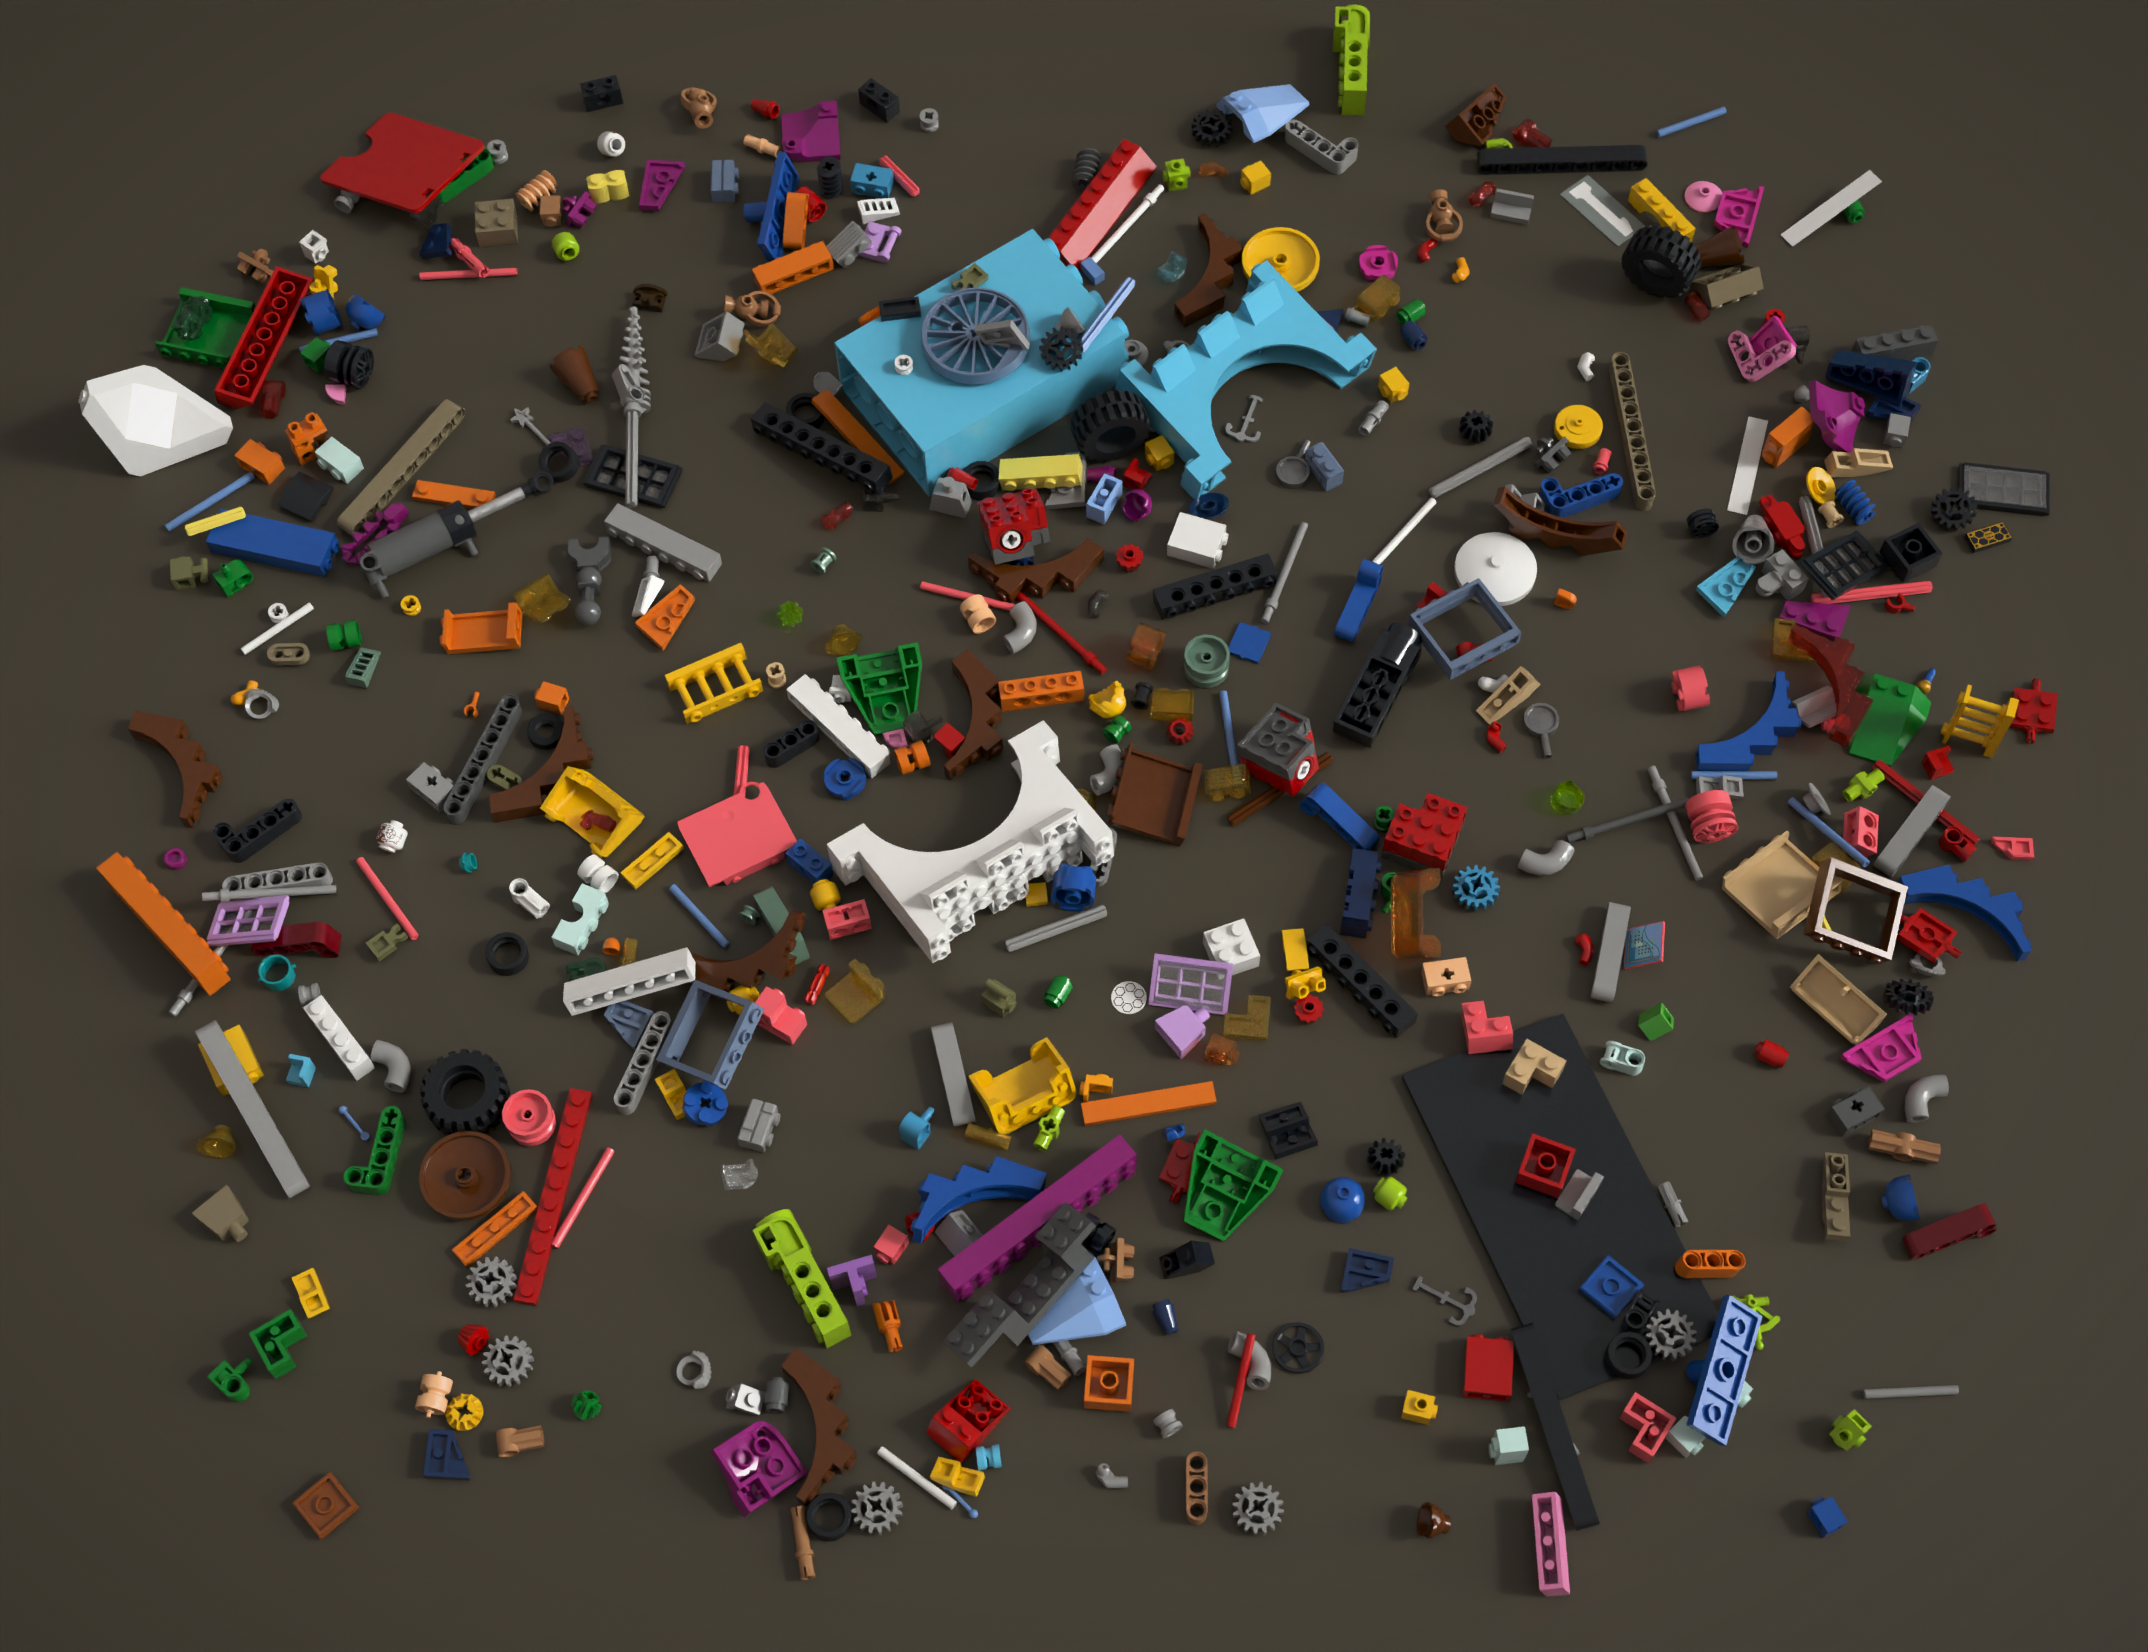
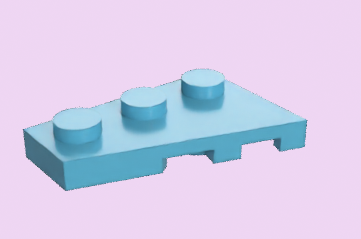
[1696,556,1756,618]

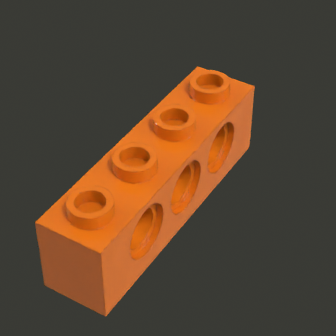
[998,671,1084,712]

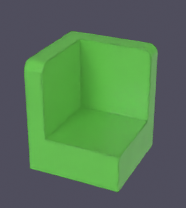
[1638,1002,1674,1041]

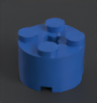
[300,289,342,335]
[1051,864,1096,912]

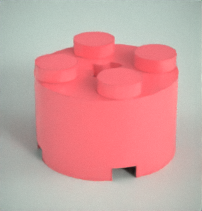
[1671,665,1710,712]

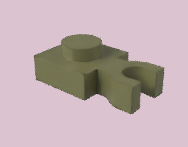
[951,263,989,290]
[366,923,408,962]

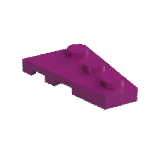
[639,160,686,211]
[1778,601,1851,642]

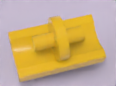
[309,265,338,299]
[1285,966,1326,1000]

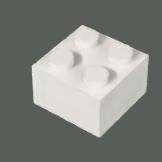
[1203,918,1260,980]

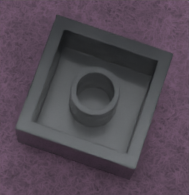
[1879,523,1943,583]

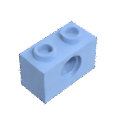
[1086,473,1122,525]

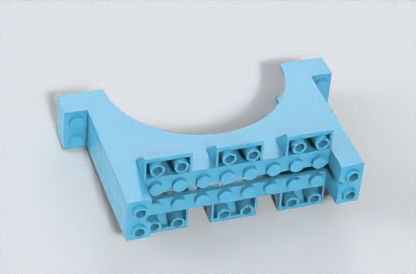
[1115,260,1377,499]

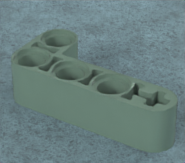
[752,886,810,965]

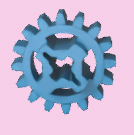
[1452,865,1500,911]

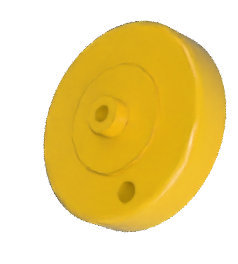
[1554,405,1603,449]

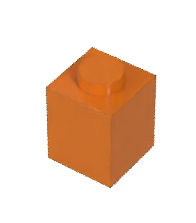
[534,681,570,715]

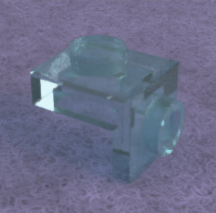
[1156,251,1188,283]

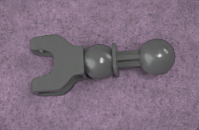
[568,536,611,626]

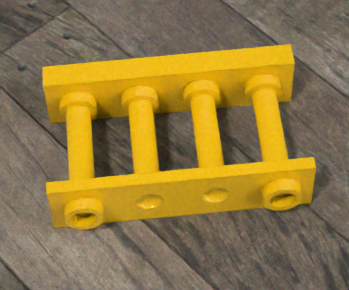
[665,643,763,724]
[1940,685,2019,758]

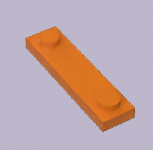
[412,480,496,509]

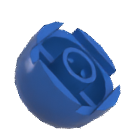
[346,292,386,329]
[1881,1174,1920,1221]
[1320,1177,1365,1224]

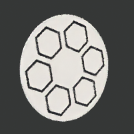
[1111,981,1147,1014]

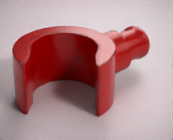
[1884,593,1915,614]

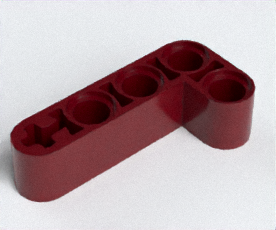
[251,922,342,958]
[1902,1203,1997,1260]

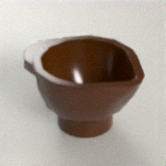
[1417,1502,1451,1539]

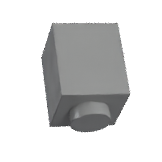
[1883,413,1911,448]

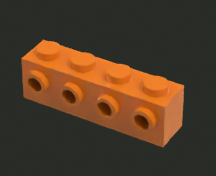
[752,241,834,294]

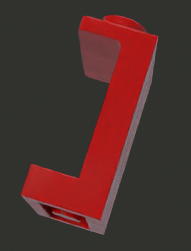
[1462,1334,1514,1402]

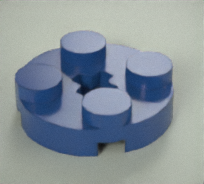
[824,758,867,801]
[682,1081,728,1127]

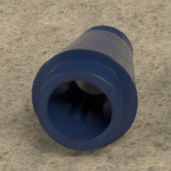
[1152,1299,1179,1336]

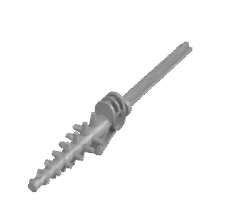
[612,307,651,508]

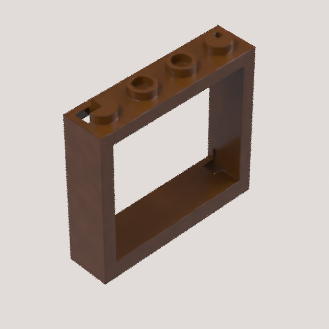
[1803,858,1908,964]

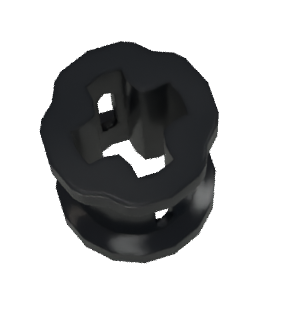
[1131,682,1154,710]

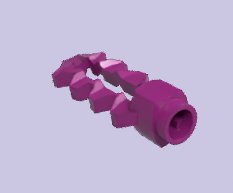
[340,501,409,566]

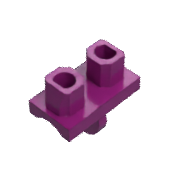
[562,191,597,228]

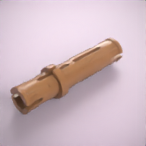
[790,1506,816,1580]

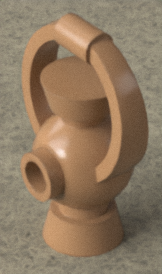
[680,87,717,129]
[1425,189,1463,242]
[723,291,781,327]

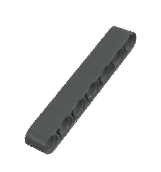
[443,694,523,825]

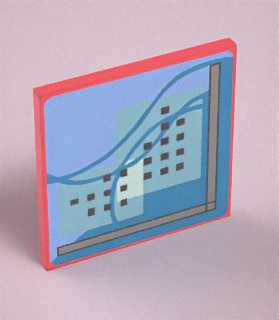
[1624,921,1665,970]

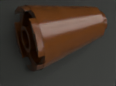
[1696,226,1744,267]
[549,346,599,403]

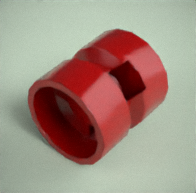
[795,186,827,223]

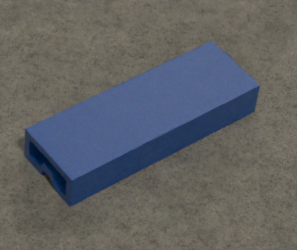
[206,508,340,577]

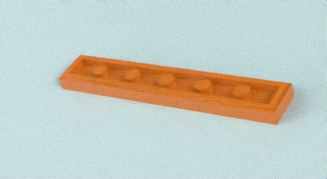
[812,389,904,486]
[1081,1081,1217,1126]

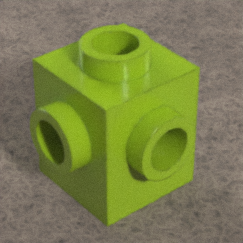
[1162,159,1191,191]
[1829,1409,1872,1451]

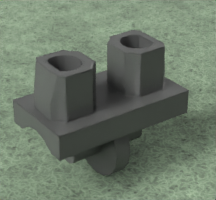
[1533,436,1571,473]

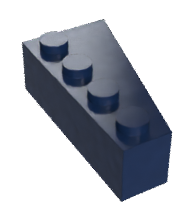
[1825,350,1917,406]
[1340,848,1382,938]

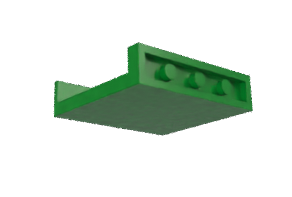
[155,287,256,369]

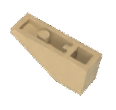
[1476,666,1541,725]

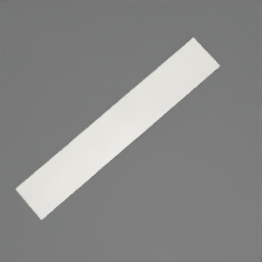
[1781,170,1882,246]
[1727,416,1768,515]

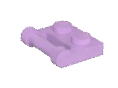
[858,221,902,263]

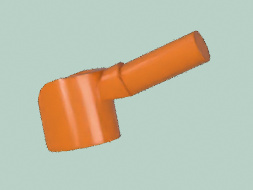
[464,692,480,718]

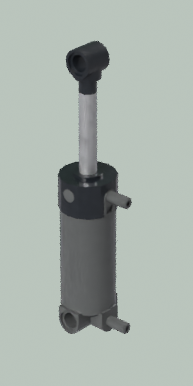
[359,471,553,599]

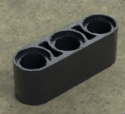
[763,720,819,768]

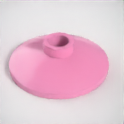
[1684,181,1722,213]

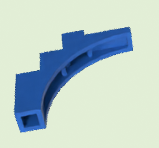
[1695,671,1801,771]
[1897,865,2031,962]
[910,1156,1047,1244]

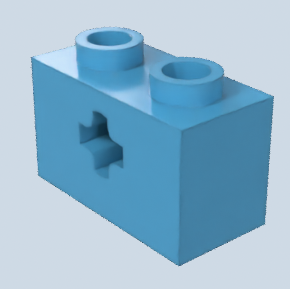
[850,163,894,198]

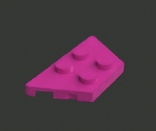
[1714,186,1764,248]
[1840,1014,1922,1083]

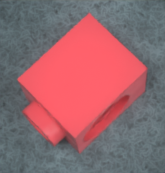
[874,1225,909,1265]

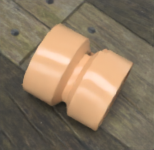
[960,595,996,634]

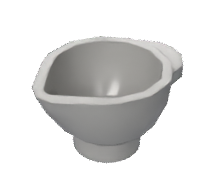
[1056,307,1085,334]

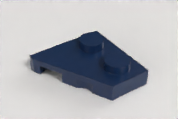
[419,223,452,259]

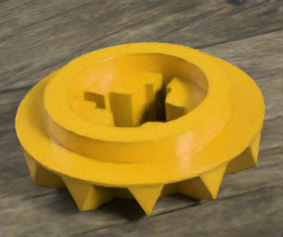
[445,1393,483,1431]

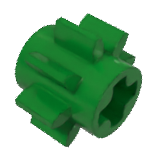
[571,1390,602,1420]

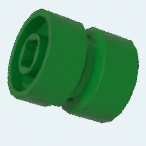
[326,620,362,651]

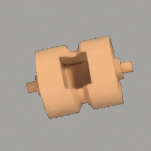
[415,1371,453,1418]

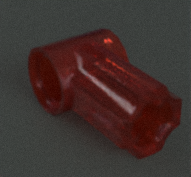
[1512,119,1552,148]
[260,380,286,419]

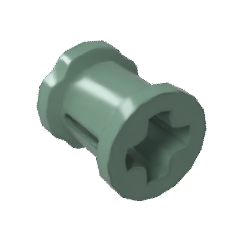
[810,547,837,574]

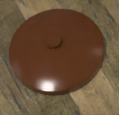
[419,1131,511,1221]

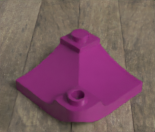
[781,100,841,162]
[1809,380,1865,453]
[710,1421,808,1518]

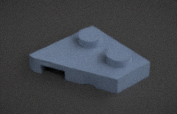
[604,1001,654,1051]

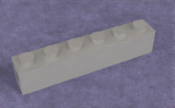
[604,503,722,582]

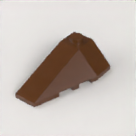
[1445,83,1507,146]

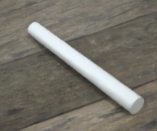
[240,602,314,655]
[877,1446,957,1510]

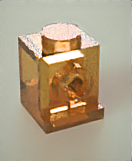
[1204,1033,1240,1066]

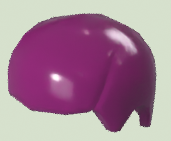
[1122,489,1152,522]

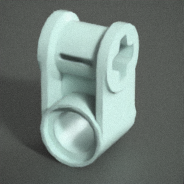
[1600,1041,1645,1076]

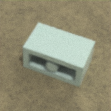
[315,437,364,484]
[1488,1427,1529,1465]

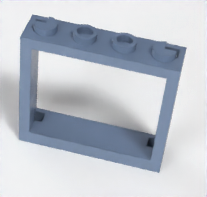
[1408,578,1522,680]
[656,980,764,1090]

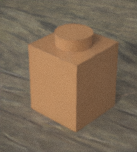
[540,195,563,227]

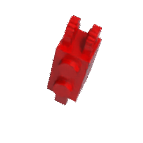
[1758,494,1806,559]

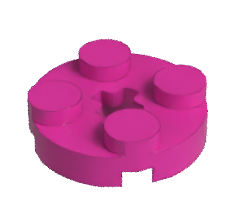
[1359,245,1398,281]

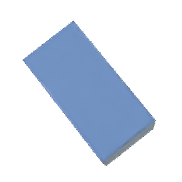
[1081,257,1105,285]

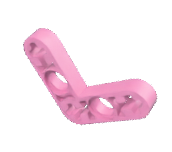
[1728,331,1796,382]

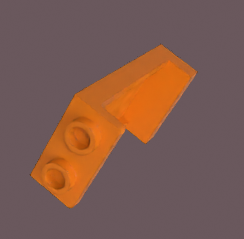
[440,602,522,655]

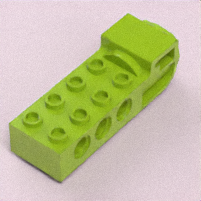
[1333,4,1370,116]
[753,1209,852,1348]

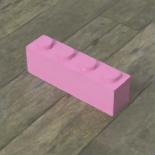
[1532,1492,1570,1597]

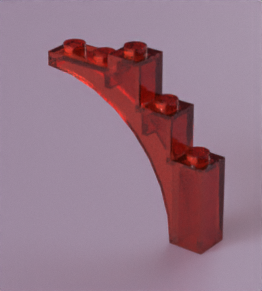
[1788,624,1873,748]

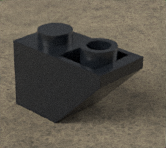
[1159,1240,1215,1279]

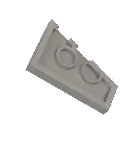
[1045,451,1087,510]

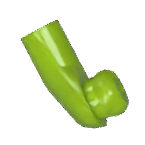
[1485,138,1512,149]

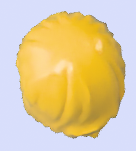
[1088,681,1126,719]

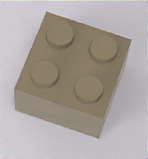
[475,199,518,247]

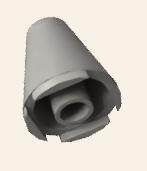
[1732,515,1775,564]

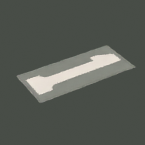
[1560,175,1645,246]

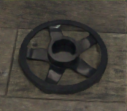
[1272,1322,1324,1373]

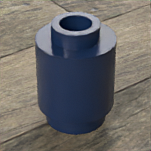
[1400,321,1428,350]

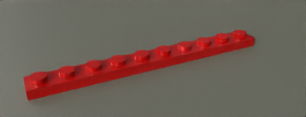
[513,1088,593,1306]

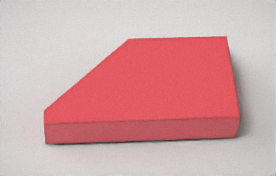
[1990,837,2034,861]

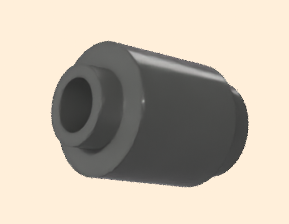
[764,1377,789,1414]

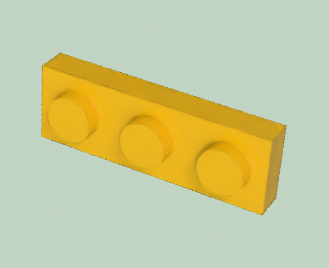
[620,832,684,890]

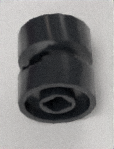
[1082,1212,1116,1254]

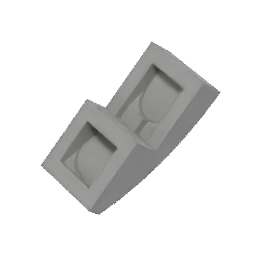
[1696,775,1744,800]

